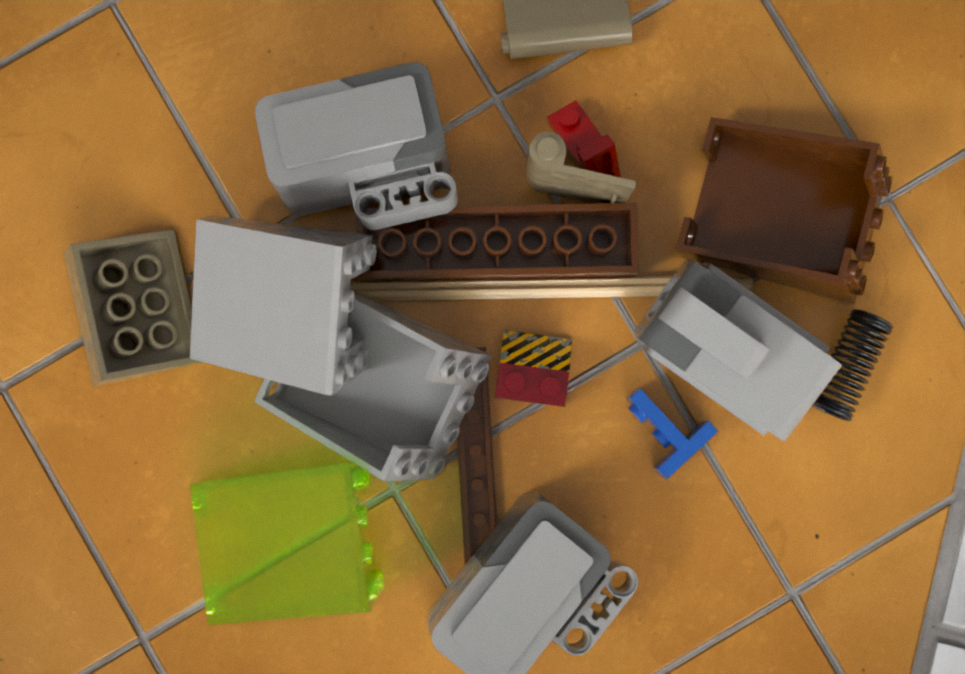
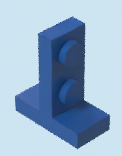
[626,388,718,479]

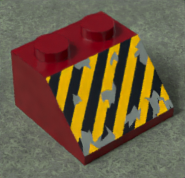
[495,330,572,407]

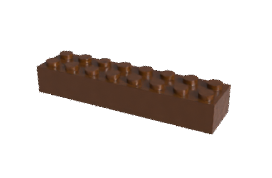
[356,203,639,282]

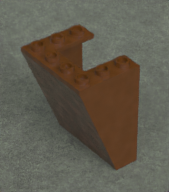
[676,117,892,304]

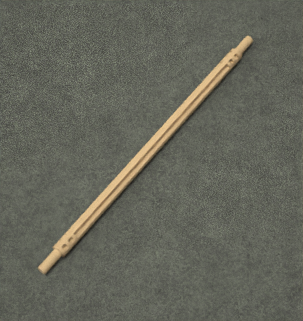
[350,276,753,301]

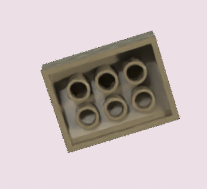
[64,229,202,387]

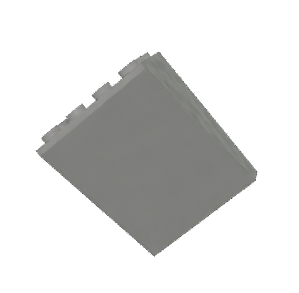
[190,216,377,396]
[254,289,492,482]

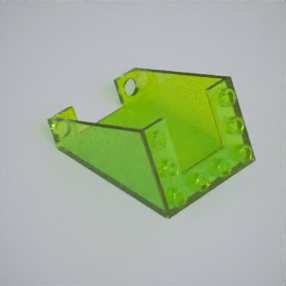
[190,460,385,625]

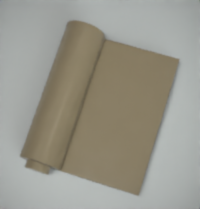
[500,0,632,60]
[525,131,636,204]

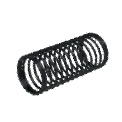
[812,309,893,421]

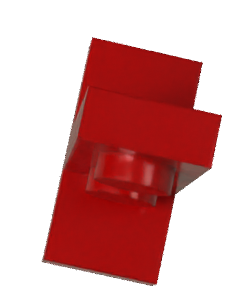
[547,100,621,177]

